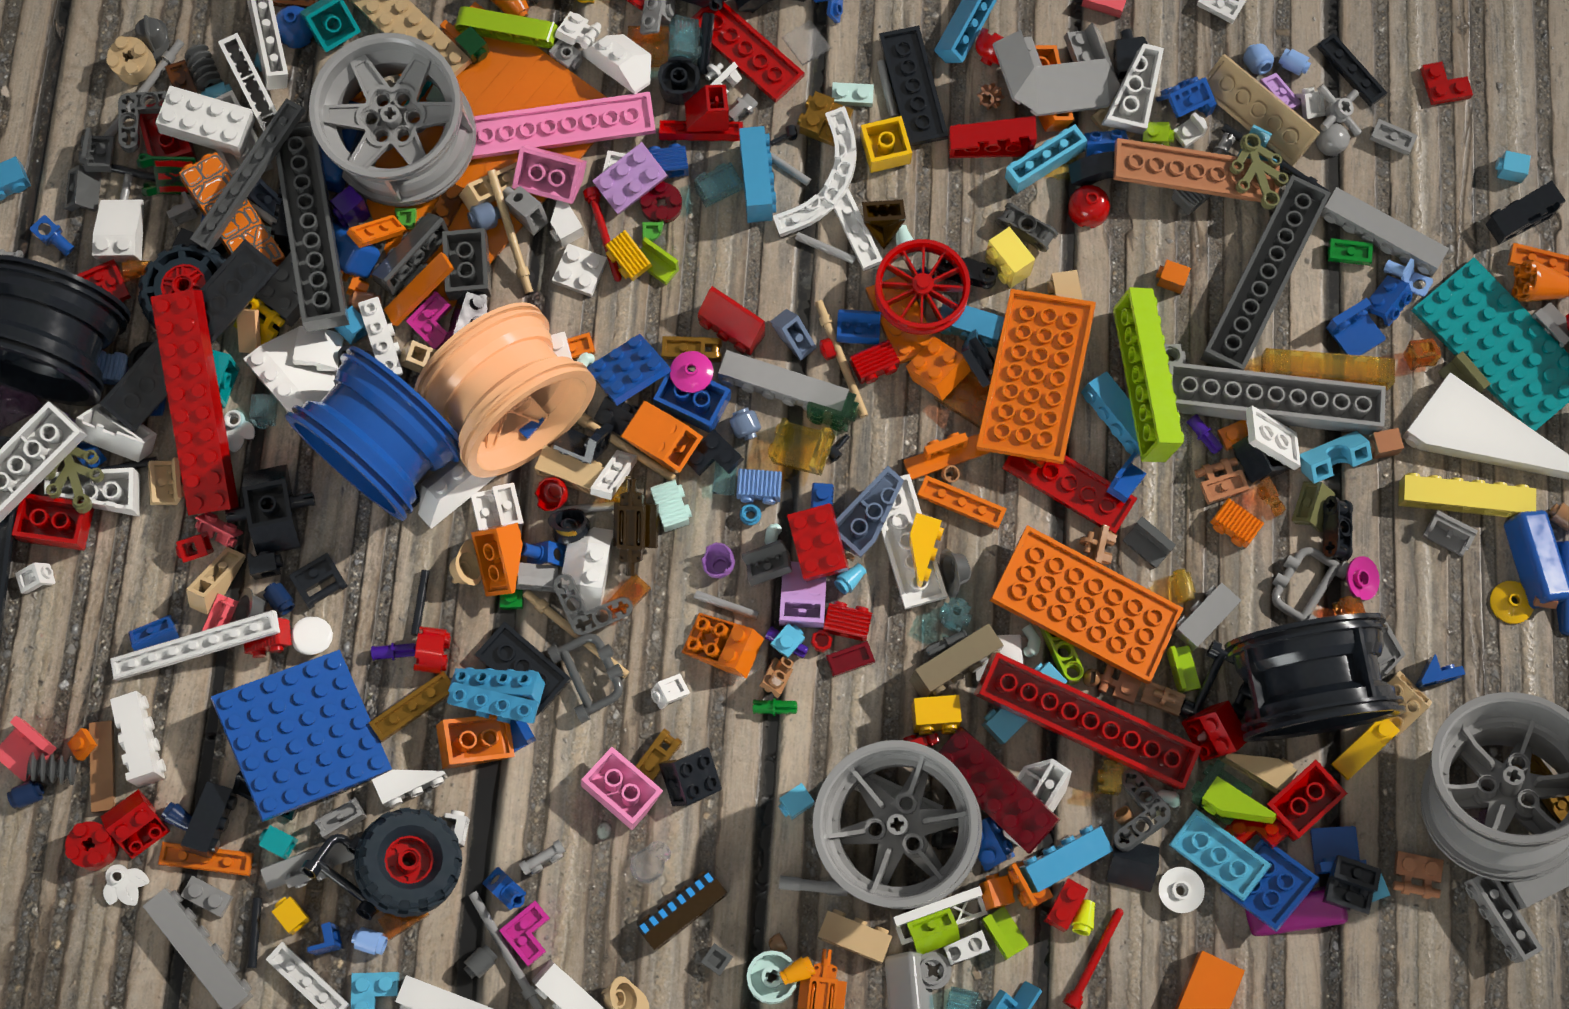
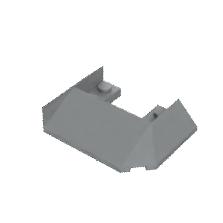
[992,22,1120,116]

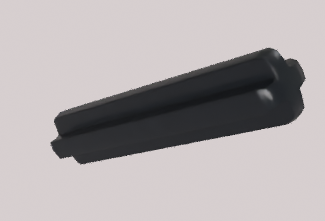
[697,12,715,75]

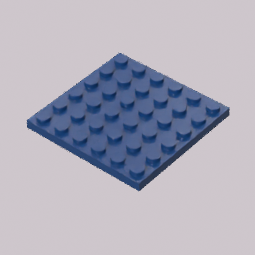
[211,650,392,822]

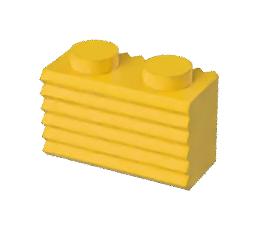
[605,230,653,281]

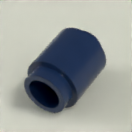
[263,582,295,616]
[7,780,44,809]

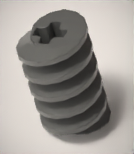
[184,44,223,91]
[26,752,77,785]

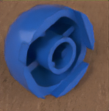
[276,6,313,49]

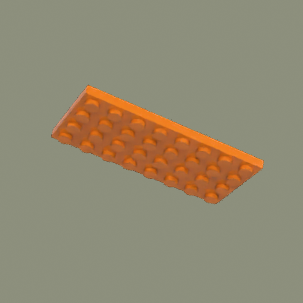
[977,289,1096,464]
[990,525,1184,684]

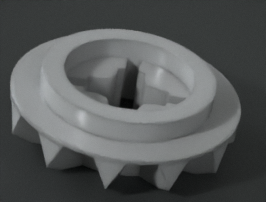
[920,952,952,990]

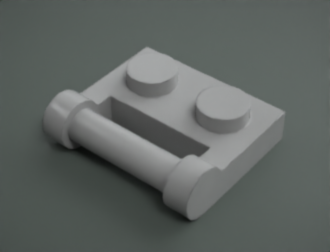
[519,839,566,876]

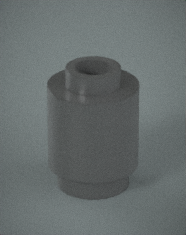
[463,944,498,979]

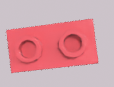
[195,512,243,547]
[202,593,239,631]

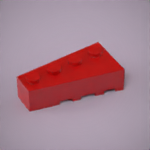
[948,116,1037,158]

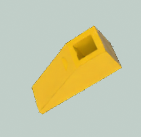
[909,513,944,587]

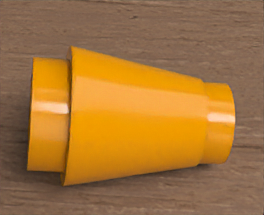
[779,956,816,985]

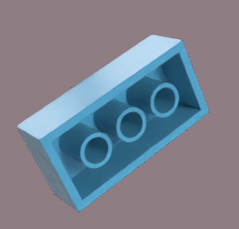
[739,126,776,223]

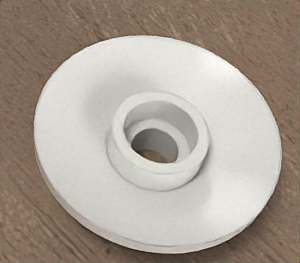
[1158,867,1205,913]

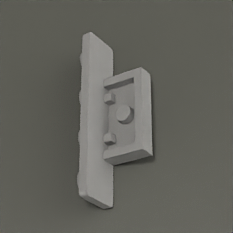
[640,0,676,35]
[261,843,354,890]

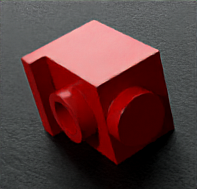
[176,531,214,563]

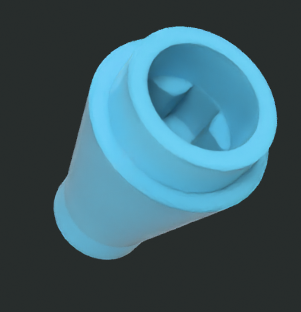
[834,563,867,595]

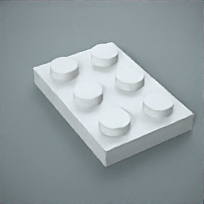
[1246,406,1301,470]

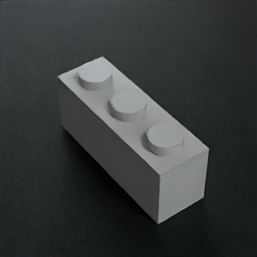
[1174,582,1242,652]

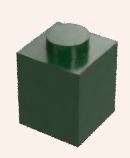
[455,26,489,65]

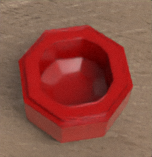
[819,338,836,361]
[811,630,833,653]

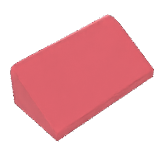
[1081,0,1126,18]

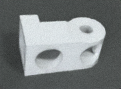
[944,930,990,965]

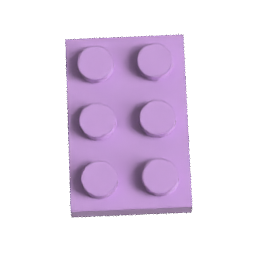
[593,142,668,215]

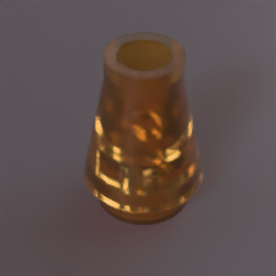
[122,259,153,280]

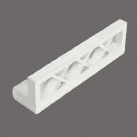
[892,886,988,945]

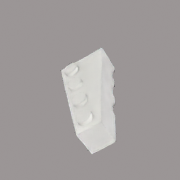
[110,691,166,788]

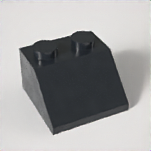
[1232,436,1291,484]

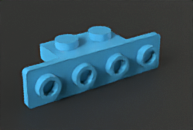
[447,682,539,724]
[987,981,1042,1009]

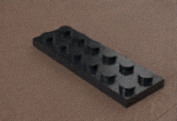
[879,25,948,147]

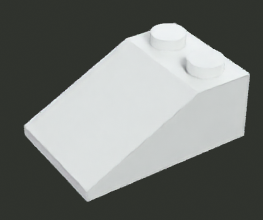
[92,200,144,262]

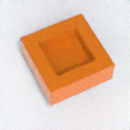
[67,728,97,761]

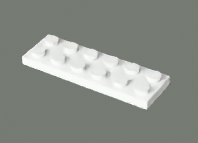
[868,474,947,610]

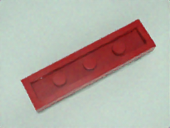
[659,120,743,142]

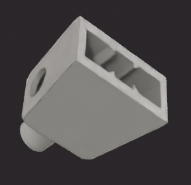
[503,186,549,236]

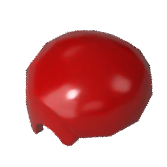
[535,477,568,512]

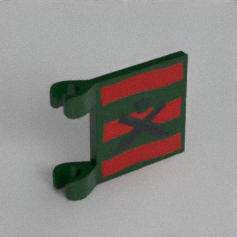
[136,153,196,196]

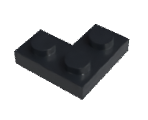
[687,429,744,476]

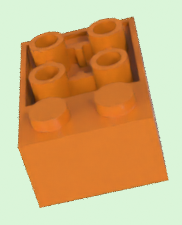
[621,400,703,473]
[682,613,764,678]

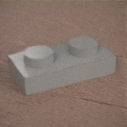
[1369,119,1418,156]
[180,876,233,918]

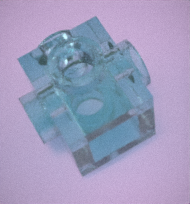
[939,597,973,632]

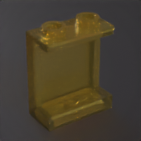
[768,418,835,476]

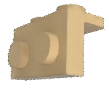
[148,457,184,505]

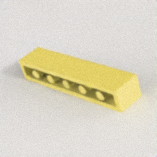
[1398,473,1536,518]

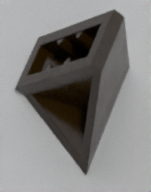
[861,199,906,249]

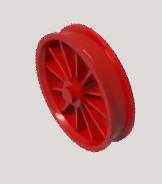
[875,239,970,335]

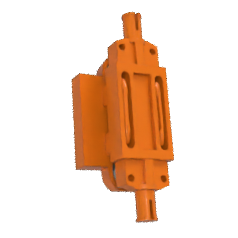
[797,949,847,1009]

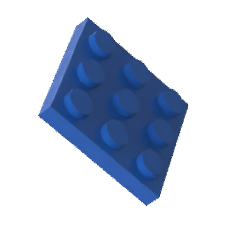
[587,334,671,406]
[1220,838,1319,932]

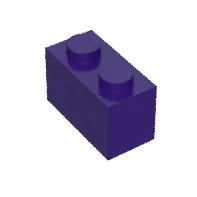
[330,185,371,228]

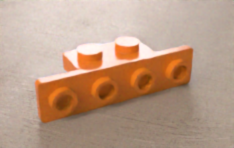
[903,432,990,480]

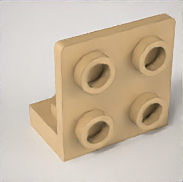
[1388,670,1432,736]

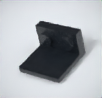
[552,423,613,464]
[659,747,722,807]

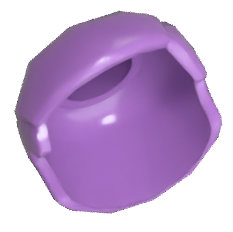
[701,542,735,579]

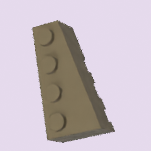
[909,623,1004,698]

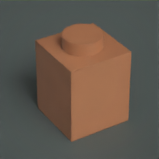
[1368,428,1404,459]

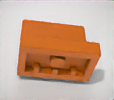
[1006,856,1054,910]

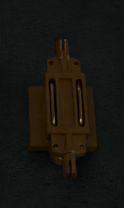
[613,478,659,576]

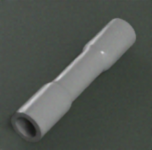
[779,875,848,896]

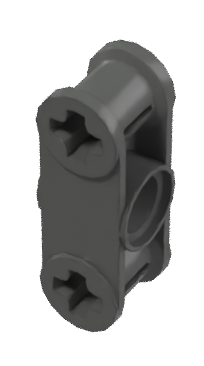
[995,203,1058,252]

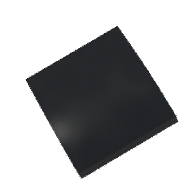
[961,329,995,387]
[1322,855,1382,916]

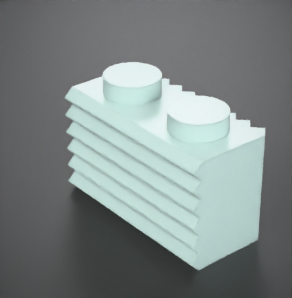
[650,480,692,532]

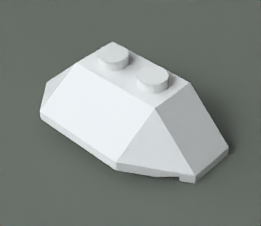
[581,34,651,94]
[418,459,496,529]
[561,527,613,616]
[1003,759,1072,849]

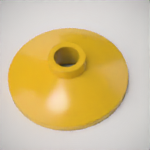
[1490,581,1534,624]

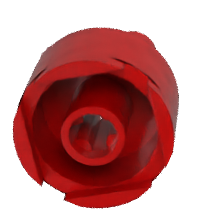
[414,626,451,674]
[65,821,119,871]

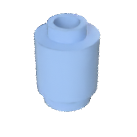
[1278,48,1311,76]
[351,926,388,955]

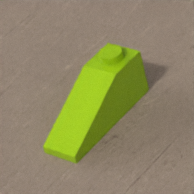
[1202,776,1276,824]

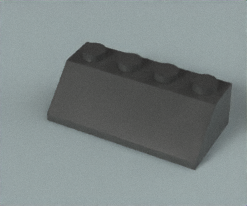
[371,213,448,297]

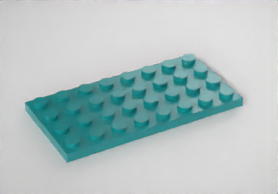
[1411,257,1569,431]

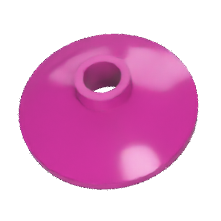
[670,351,713,393]
[1346,556,1380,600]

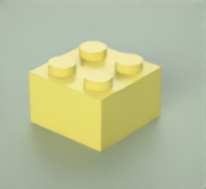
[985,227,1035,289]

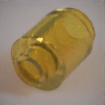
[1169,569,1196,603]

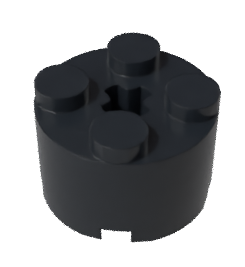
[658,56,700,105]

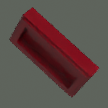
[826,641,875,677]

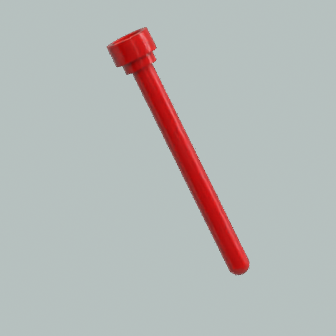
[583,186,622,282]
[1062,908,1124,1009]

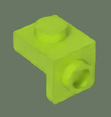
[1143,122,1175,146]

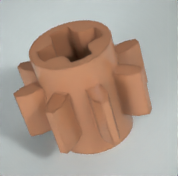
[977,82,1005,110]

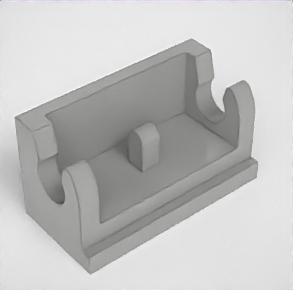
[1422,510,1478,556]
[314,797,367,840]

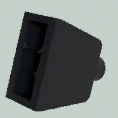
[1113,29,1148,80]

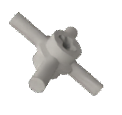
[1317,84,1362,137]

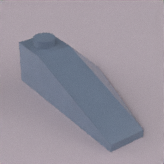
[836,466,904,558]

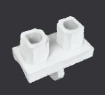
[705,62,742,93]

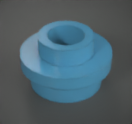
[740,504,761,526]

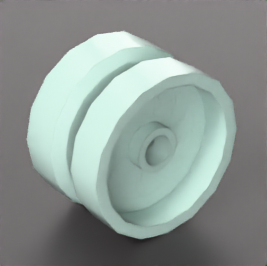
[747,950,797,1005]

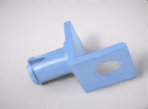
[1384,258,1433,297]

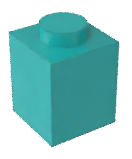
[259,825,298,859]

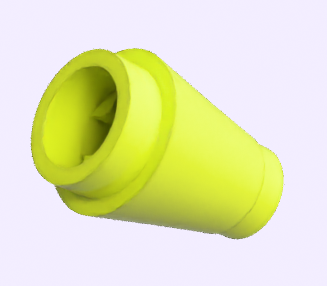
[1071,899,1095,936]

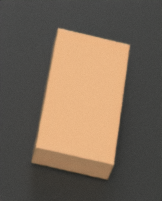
[237,309,261,353]

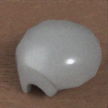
[1316,123,1350,157]

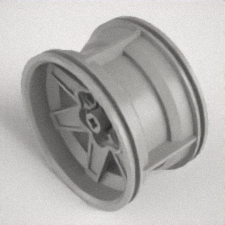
[309,33,476,207]

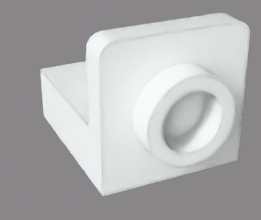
[1295,87,1325,119]
[1174,112,1208,148]
[15,562,55,594]
[651,674,690,709]
[444,810,470,846]

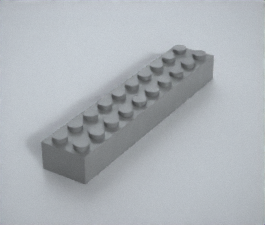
[1168,362,1386,435]

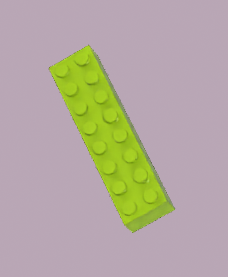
[1113,287,1184,462]

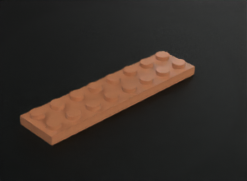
[1113,138,1280,204]

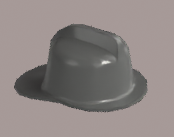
[134,15,169,63]
[940,549,971,600]
[230,588,268,623]

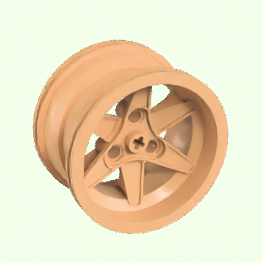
[414,303,596,478]

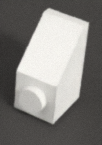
[550,200,584,247]

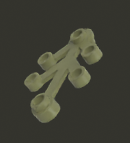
[1229,133,1289,209]
[44,447,104,513]

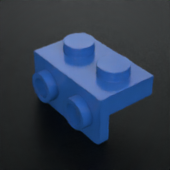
[1084,129,1129,157]
[1367,275,1413,326]
[836,309,881,344]
[978,817,1015,872]

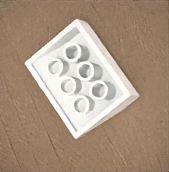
[243,327,336,413]

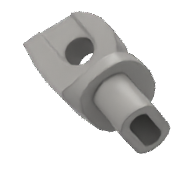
[729,93,758,122]

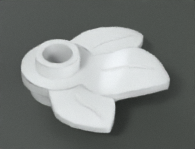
[224,410,255,453]
[103,864,150,906]

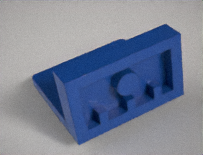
[1156,76,1215,118]
[1326,298,1386,361]
[1310,826,1367,875]

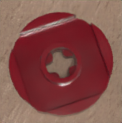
[640,181,682,223]

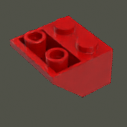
[685,84,729,132]
[1181,700,1247,762]
[101,789,170,859]

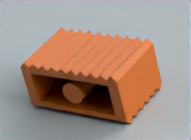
[1210,498,1264,548]

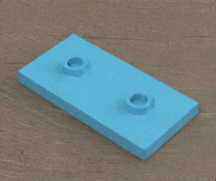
[1169,809,1271,902]

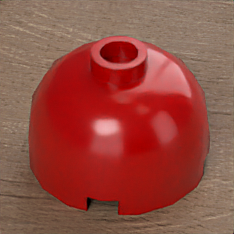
[975,28,1004,67]
[1068,185,1110,228]

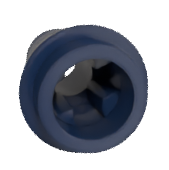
[161,802,192,831]

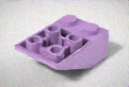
[779,561,826,629]

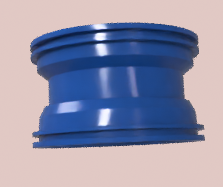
[285,346,460,521]

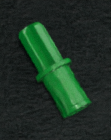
[753,698,798,716]

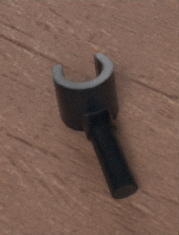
[770,125,798,146]
[827,434,850,462]

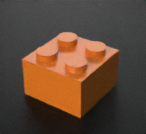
[906,337,971,401]

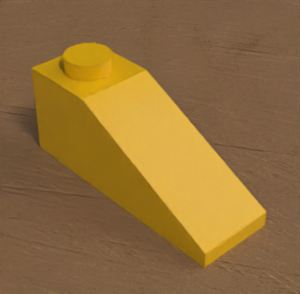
[1331,719,1400,781]

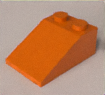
[471,523,523,597]
[436,715,515,769]

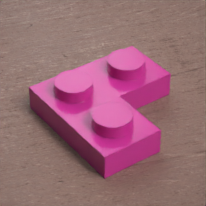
[406,291,452,350]
[499,901,550,967]

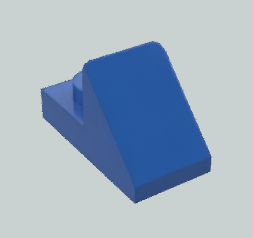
[1415,654,1465,688]

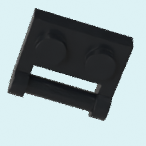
[289,553,348,610]

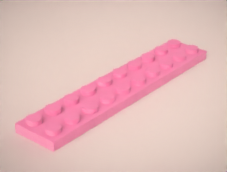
[443,92,656,159]

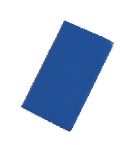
[128,615,179,651]

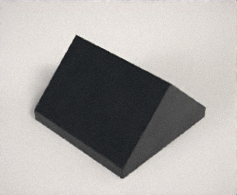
[1105,838,1159,892]

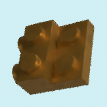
[797,91,854,147]

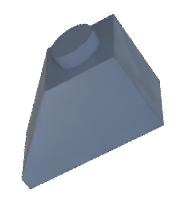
[247,178,282,219]
[770,309,817,360]

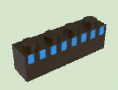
[637,871,728,952]

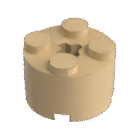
[106,36,156,85]

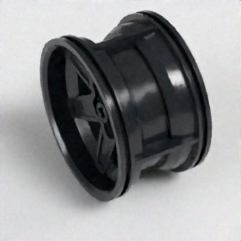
[1224,613,1406,742]

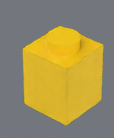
[272,897,311,935]

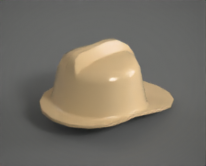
[449,539,482,586]
[601,976,650,1009]

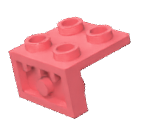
[0,716,57,782]

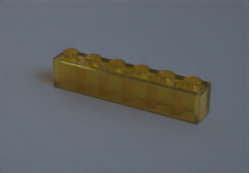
[1261,348,1395,391]

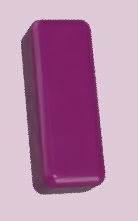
[1245,886,1349,936]

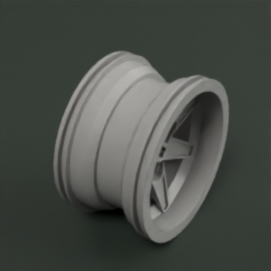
[1421,692,1569,882]
[813,740,982,910]

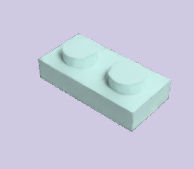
[832,82,874,107]

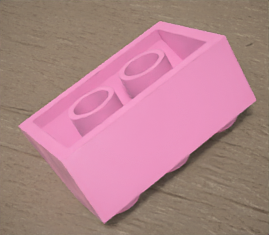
[512,145,587,204]
[581,747,663,830]

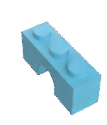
[1300,431,1372,484]

